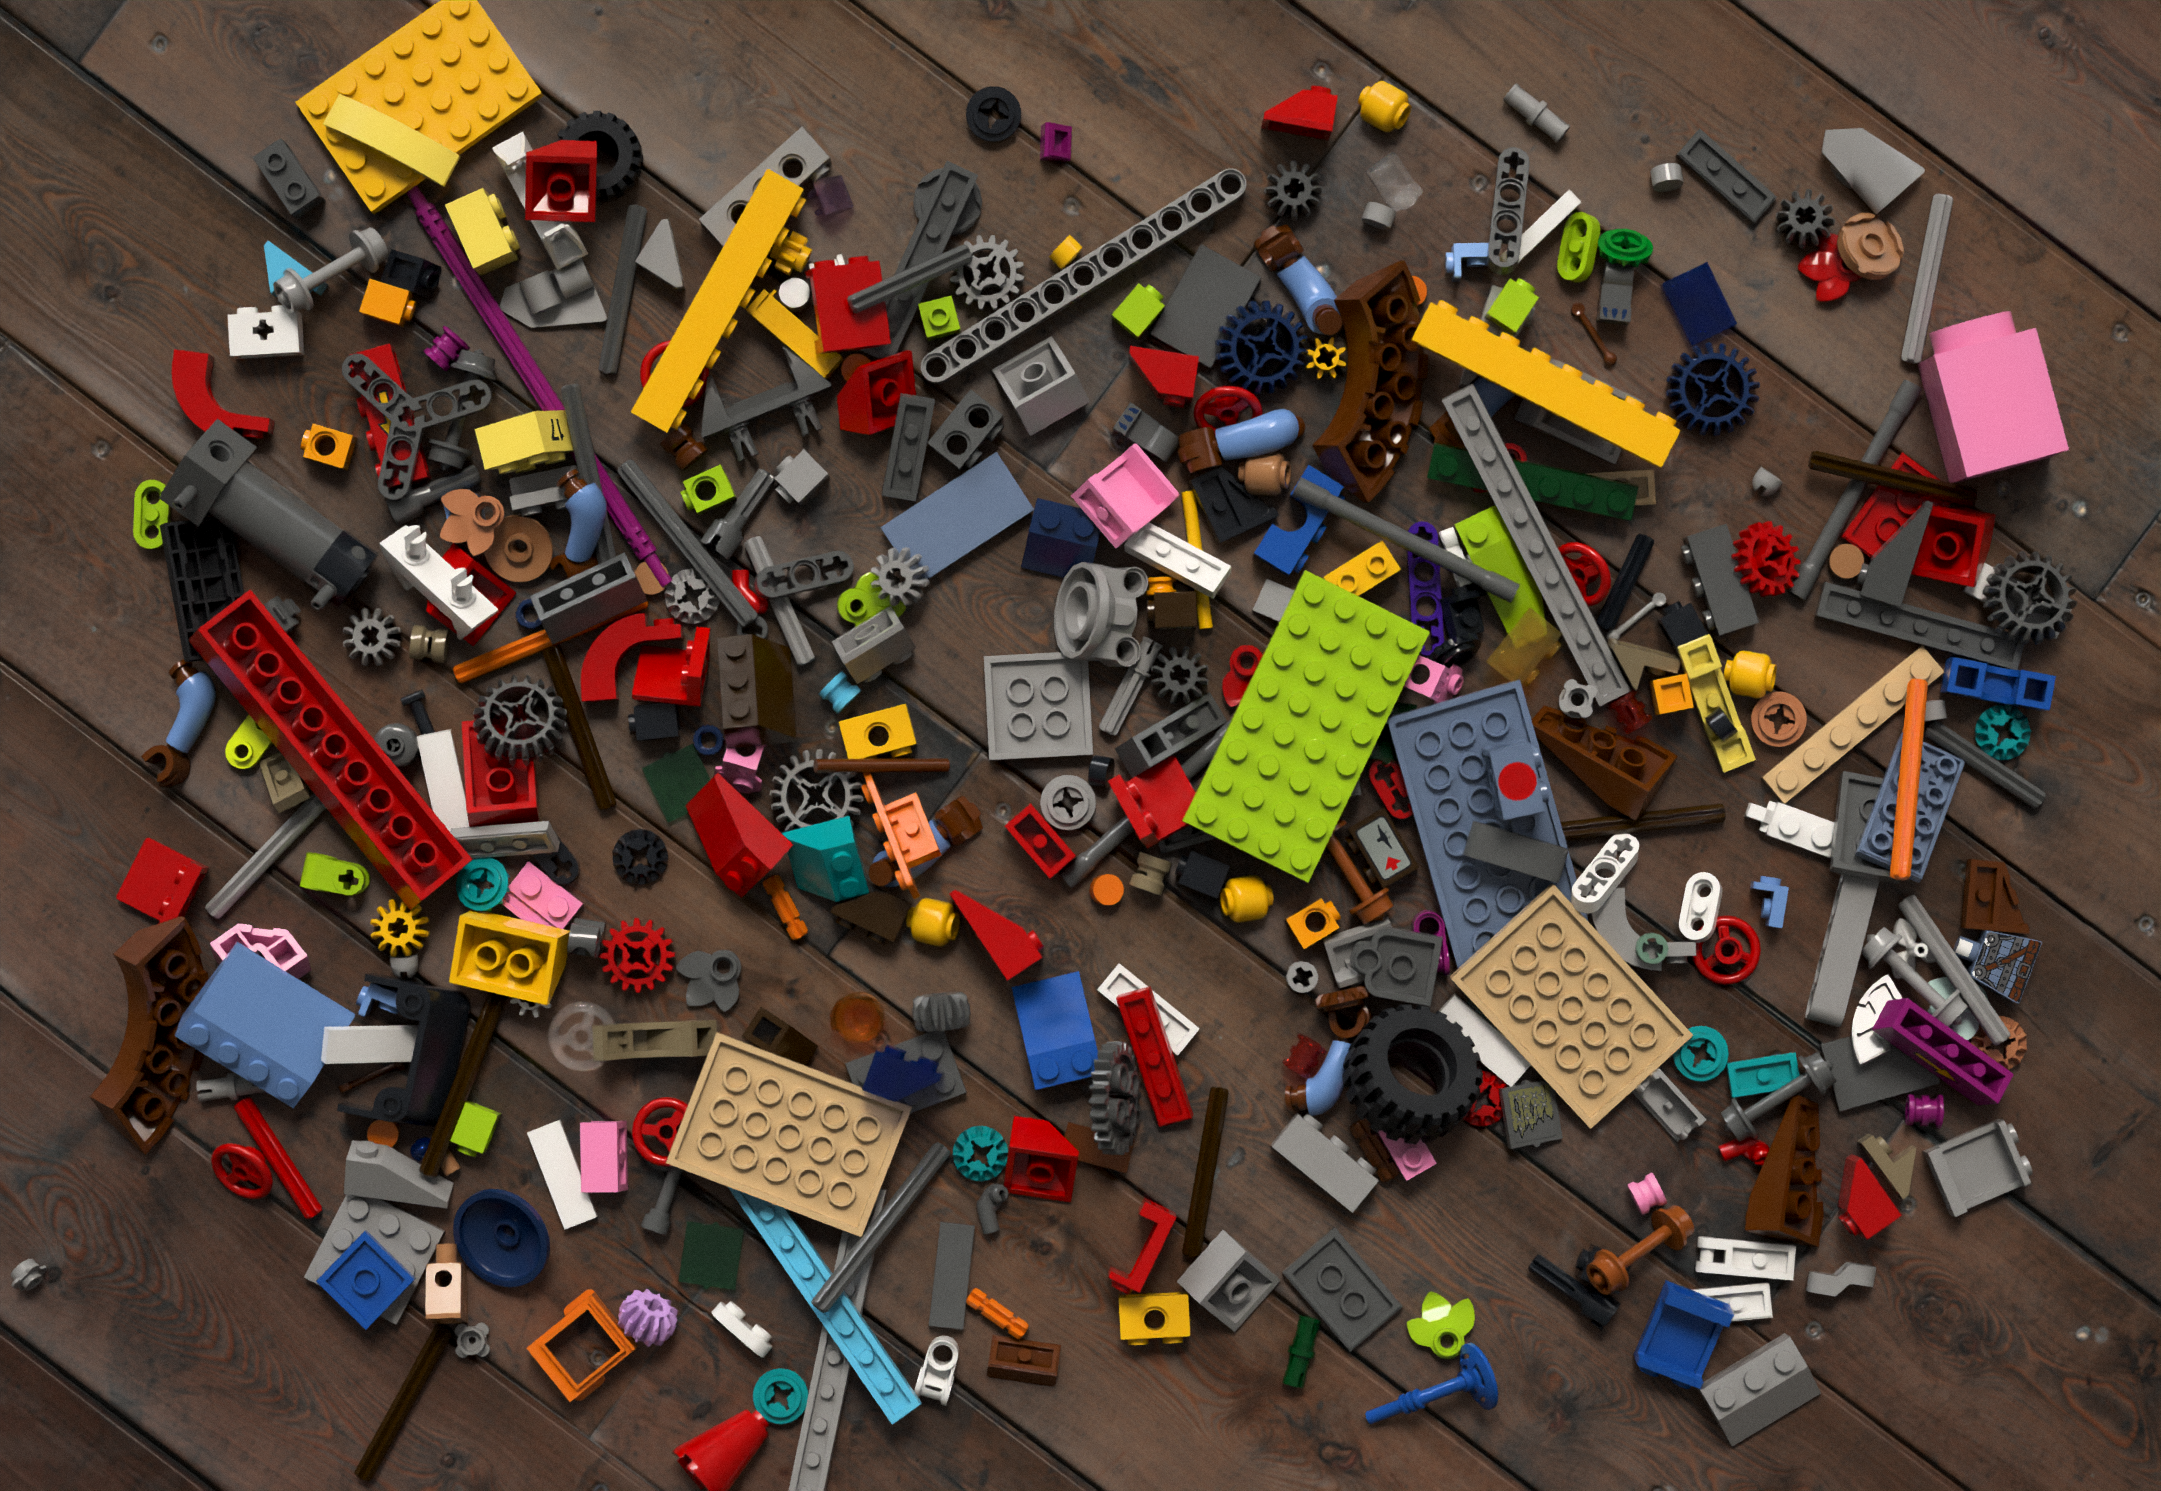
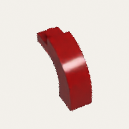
[172,349,275,439]
[581,613,684,702]

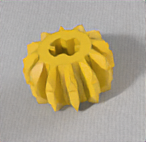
[370,899,430,957]

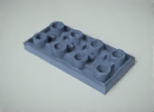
[881,452,1034,579]
[1855,733,1965,883]

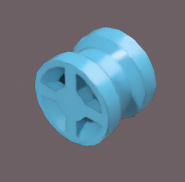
[818,671,862,714]

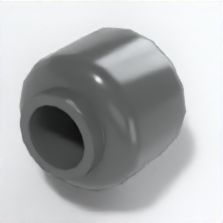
[374,723,419,768]

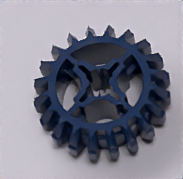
[1215,301,1308,394]
[1665,342,1760,436]

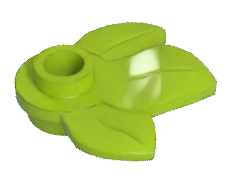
[837,572,906,627]
[1407,1291,1475,1359]

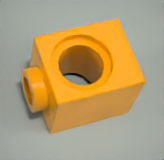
[359,279,416,327]
[300,424,357,471]
[1648,673,1694,715]
[1285,898,1341,949]

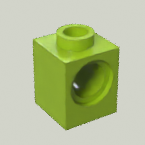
[1484,278,1539,336]
[1111,283,1165,340]
[918,295,961,342]
[680,464,737,515]
[450,1101,502,1157]

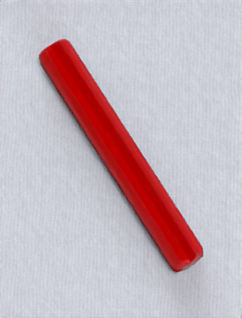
[234,1097,322,1219]

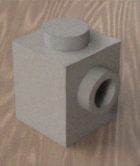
[774,449,829,505]

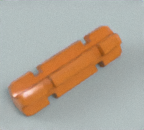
[763,875,808,940]
[966,1288,1029,1339]

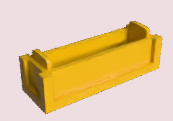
[746,289,844,380]

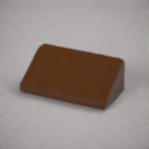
[987,1335,1061,1386]

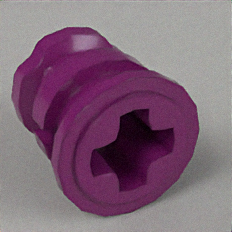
[423,325,470,372]
[1905,1094,1944,1129]

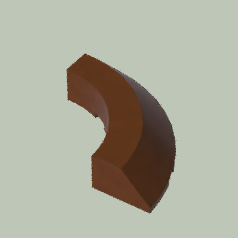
[1312,260,1428,503]
[89,916,209,1155]

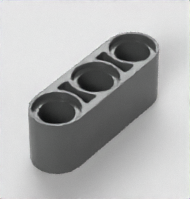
[1463,821,1569,883]

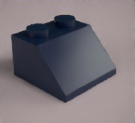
[1021,498,1101,578]

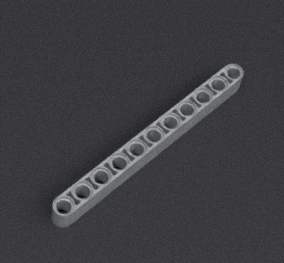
[921,168,1246,385]

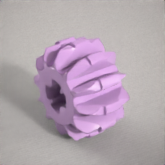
[618,1289,678,1347]

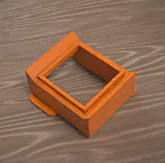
[526,1289,638,1402]

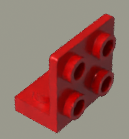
[632,627,710,707]
[1108,756,1196,849]
[116,838,209,923]

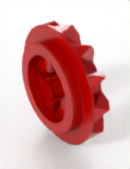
[1463,1071,1507,1126]

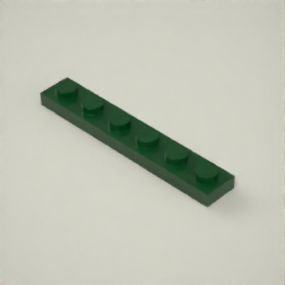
[1427,442,1639,521]

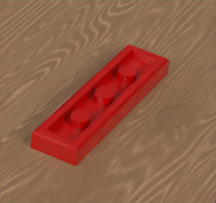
[1116,986,1193,1127]

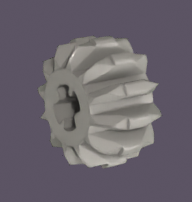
[870,547,930,606]
[343,608,402,666]

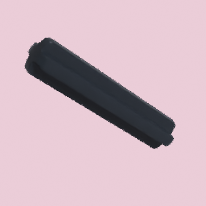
[1596,534,1654,631]

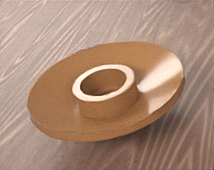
[484,515,553,582]

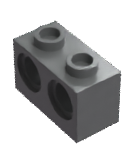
[252,138,325,219]
[927,389,1004,471]

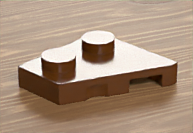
[1961,859,2030,934]

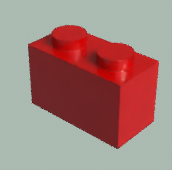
[1005,803,1076,878]

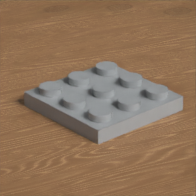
[984,652,1093,760]
[304,1194,445,1325]

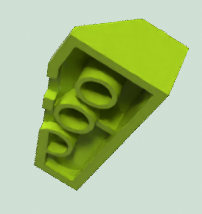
[1454,505,1547,649]

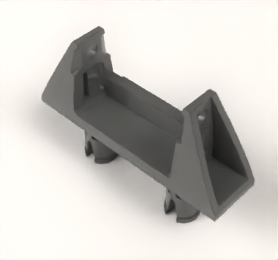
[701,345,833,462]

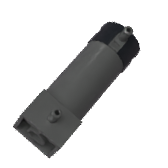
[159,419,379,611]

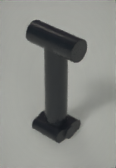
[400,689,435,762]

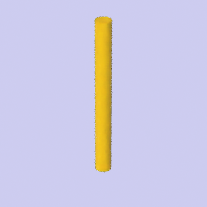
[1181,491,1213,630]

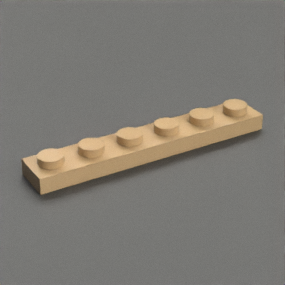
[1761,645,1944,804]

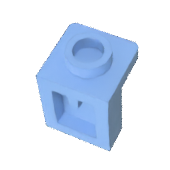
[1445,243,1488,281]

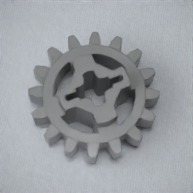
[950,235,1024,311]

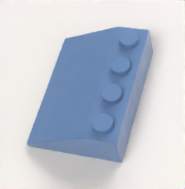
[175,942,355,1108]

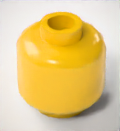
[1358,81,1412,132]
[1724,650,1777,698]
[1220,875,1274,923]
[906,898,960,947]

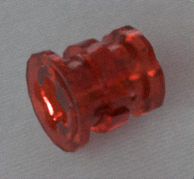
[1607,690,1653,735]
[1283,1033,1328,1079]

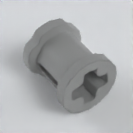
[1286,961,1318,993]

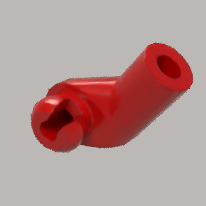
[732,570,768,615]
[1718,1137,1770,1166]

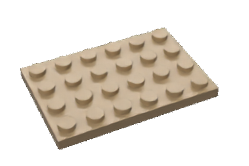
[1450,883,1693,1129]
[666,1032,912,1237]

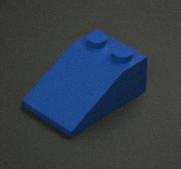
[1012,971,1098,1090]

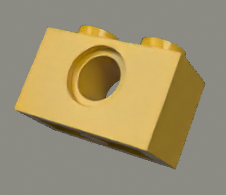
[1323,540,1401,596]
[839,704,917,759]
[1118,1292,1190,1345]

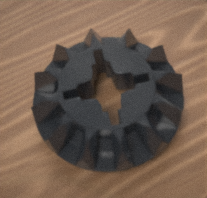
[966,86,1021,142]
[1428,633,1481,668]
[612,829,668,885]

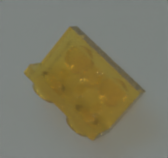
[1486,608,1562,687]

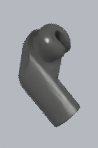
[976,1183,1009,1234]

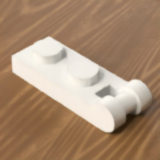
[1695,1236,1796,1280]

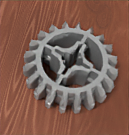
[770,749,864,832]

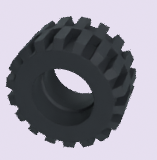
[554,111,643,202]

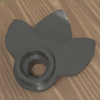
[676,950,741,1012]

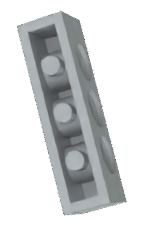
[699,127,831,247]

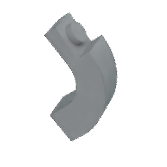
[1587,888,1696,971]

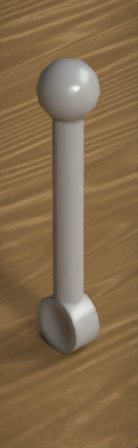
[1606,593,1666,640]

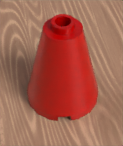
[672,1409,769,1491]

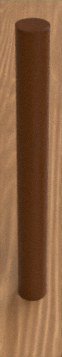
[813,758,950,773]

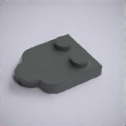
[1350,927,1443,1006]

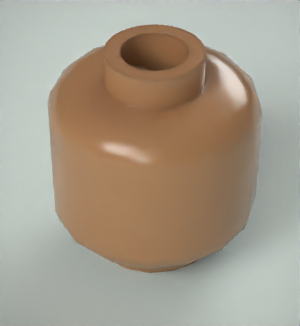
[1238,452,1291,497]

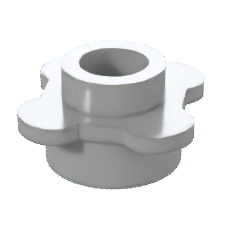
[11,1259,47,1291]
[455,1322,490,1358]

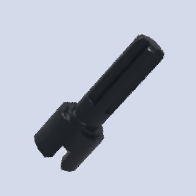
[1528,1255,1621,1331]

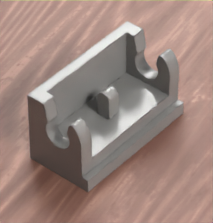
[1632,1068,1706,1142]

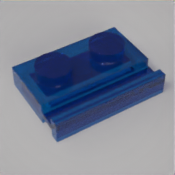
[1661,262,1737,347]

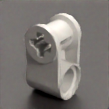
[914,1335,959,1406]

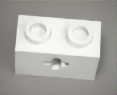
[228,305,304,359]

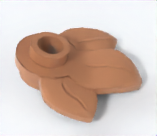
[440,489,505,556]

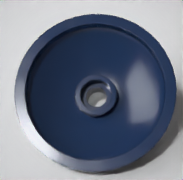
[453,1189,550,1287]

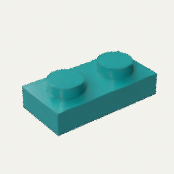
[1726,1052,1799,1098]

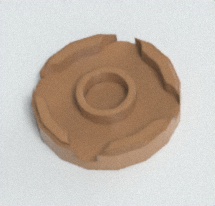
[1837,213,1904,280]

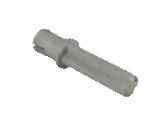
[1099,636,1163,736]

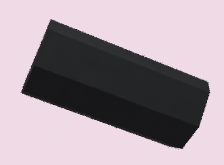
[160,517,244,662]

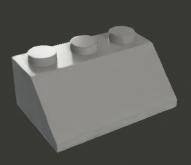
[1697,1333,1821,1446]

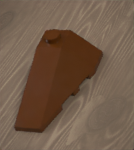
[1532,705,1678,820]
[1745,1095,1824,1247]

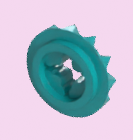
[1975,705,2032,760]
[456,857,510,912]
[1672,1026,1729,1081]
[953,1126,1008,1182]
[753,1368,808,1424]

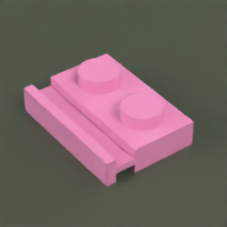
[502,861,584,929]

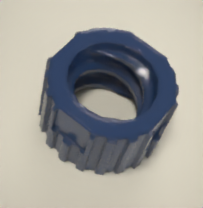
[515,599,542,630]
[693,724,725,756]

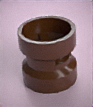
[660,423,708,471]

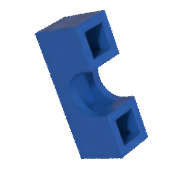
[1253,465,1345,577]
[1940,657,2056,711]

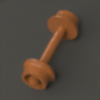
[1326,819,1394,925]
[1586,1205,1694,1295]

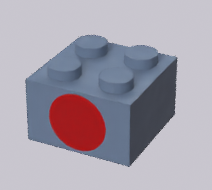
[1481,738,1549,820]

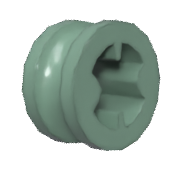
[1635,933,1668,964]

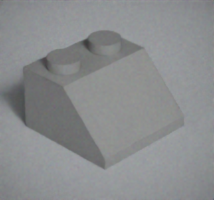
[992,336,1090,436]
[832,606,916,684]
[1177,1230,1281,1332]

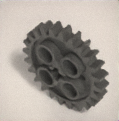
[1089,1042,1141,1155]

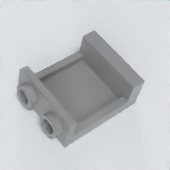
[1923,1119,2033,1217]

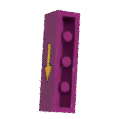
[1872,998,2014,1105]

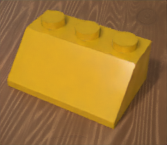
[449,910,570,1005]

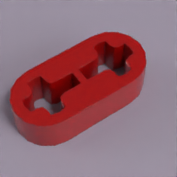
[1368,758,1412,819]

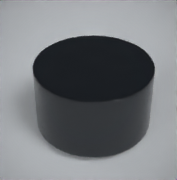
[1705,707,1738,742]
[1088,755,1115,788]

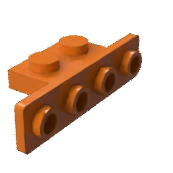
[861,772,941,899]

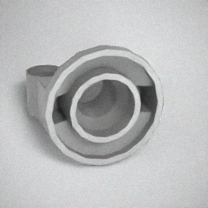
[1054,562,1148,667]

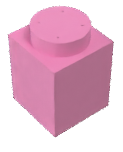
[1917,311,2069,483]

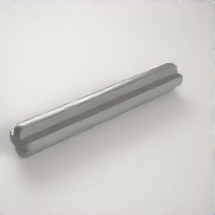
[744,536,815,666]

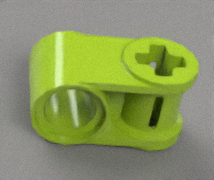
[299,852,370,895]

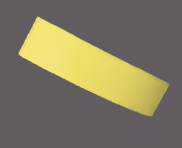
[323,94,461,187]
[1677,634,1756,773]

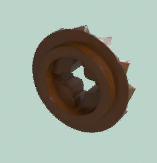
[1315,986,1371,1012]

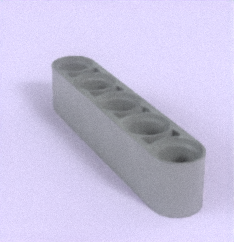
[1805,874,1879,1027]

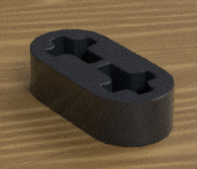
[532,831,580,884]

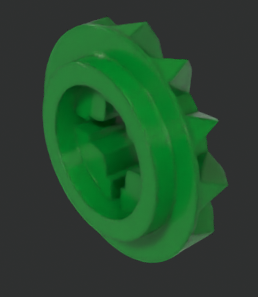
[1597,229,1653,268]

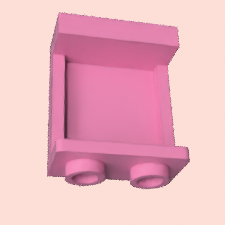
[1071,443,1180,548]

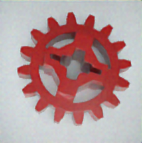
[1731,521,1801,598]
[600,917,676,993]

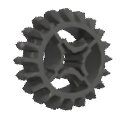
[1982,551,2077,645]
[473,674,567,767]

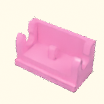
[580,1121,628,1192]

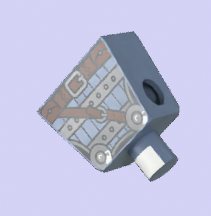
[1953,930,2042,1004]

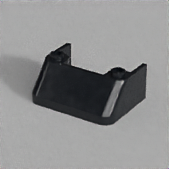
[337,973,471,1127]

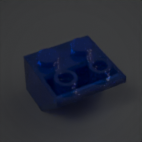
[862,1044,944,1102]

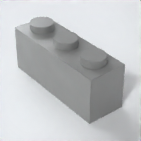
[1271,1113,1379,1213]

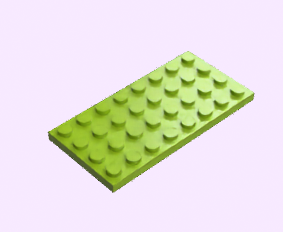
[1182,570,1430,883]

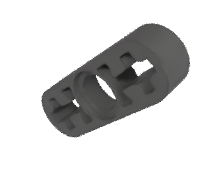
[754,551,854,600]

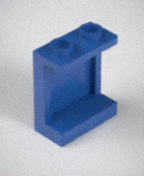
[1633,1280,1734,1389]

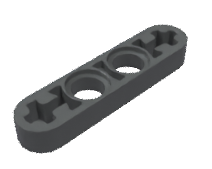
[1487,147,1530,275]

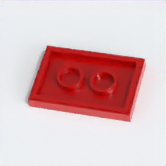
[1840,452,1951,559]

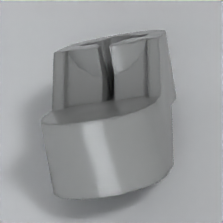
[1806,1261,1876,1297]

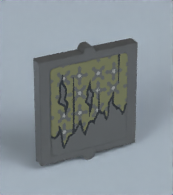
[1499,1080,1563,1149]

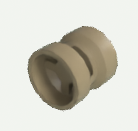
[409,625,450,663]
[1129,852,1172,896]

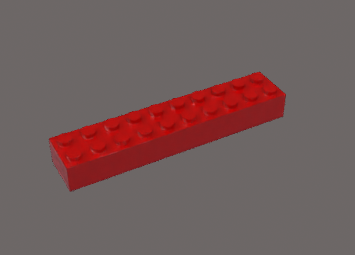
[188,589,473,910]

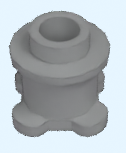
[1559,679,1598,718]

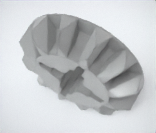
[664,568,720,624]
[1040,775,1096,830]

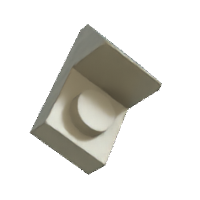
[1607,638,1681,691]
[259,751,313,813]
[1857,1133,1916,1199]

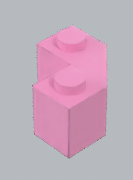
[210,924,311,979]

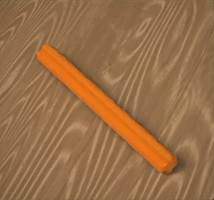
[453,601,649,683]
[1890,679,1928,880]

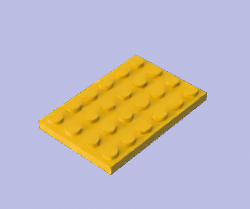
[295,0,544,214]

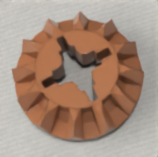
[1751,692,1807,747]
[1971,1016,2027,1070]

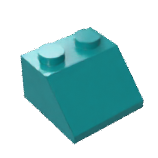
[782,816,869,902]

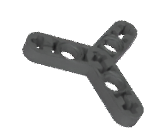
[342,353,492,501]

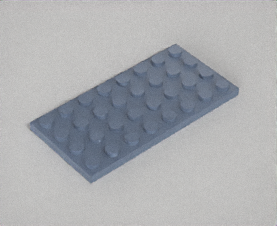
[1386,679,1589,969]

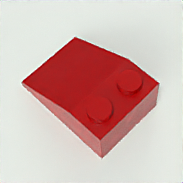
[462,717,540,827]
[685,773,793,898]
[949,889,1045,981]

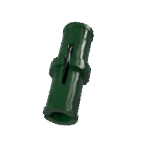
[1282,1315,1321,1388]

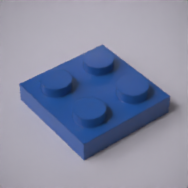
[316,1230,416,1330]

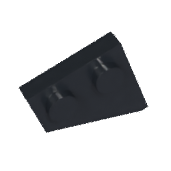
[1188,466,1279,544]

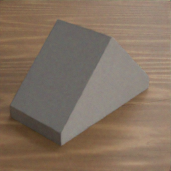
[635,219,686,291]

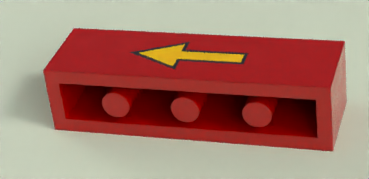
[350,343,432,490]

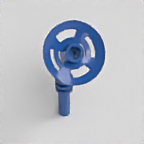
[1365,1342,1498,1424]

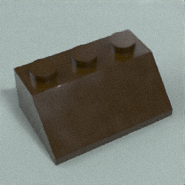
[717,634,797,749]

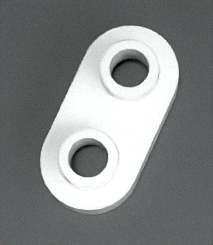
[1679,872,1722,943]
[711,1301,772,1358]

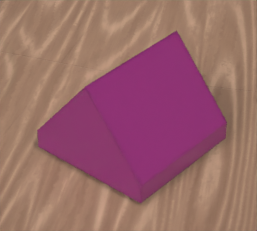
[1040,122,1072,161]

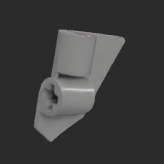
[1821,128,1925,214]
[500,258,607,328]

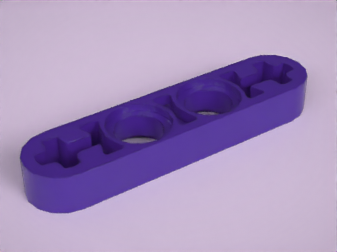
[1406,521,1444,657]

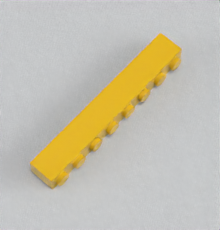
[631,168,806,433]
[1411,300,1681,468]

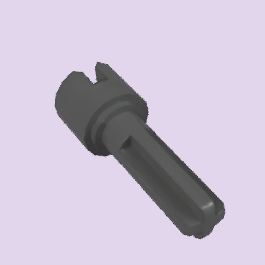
[384,465,481,526]
[700,469,775,561]

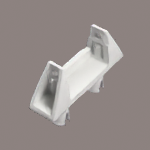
[493,132,588,270]
[379,525,498,640]

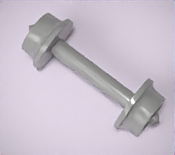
[273,227,389,314]
[1861,927,1968,1027]

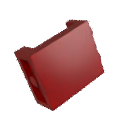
[805,256,891,355]
[1108,1197,1176,1295]

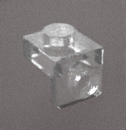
[1365,151,1424,212]

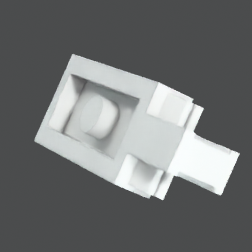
[1744,801,1835,858]

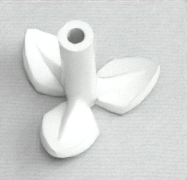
[1892,918,1936,979]

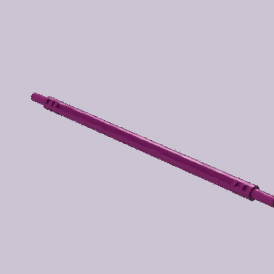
[406,185,673,587]

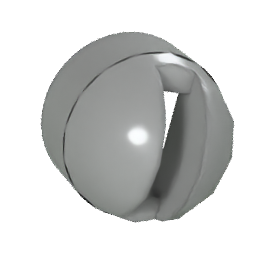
[1752,467,1783,497]
[390,953,418,979]

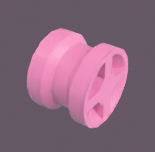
[1627,1172,1667,1216]

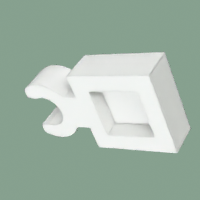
[1439,527,1473,587]

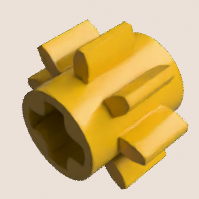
[770,231,813,276]
[1305,337,1346,380]

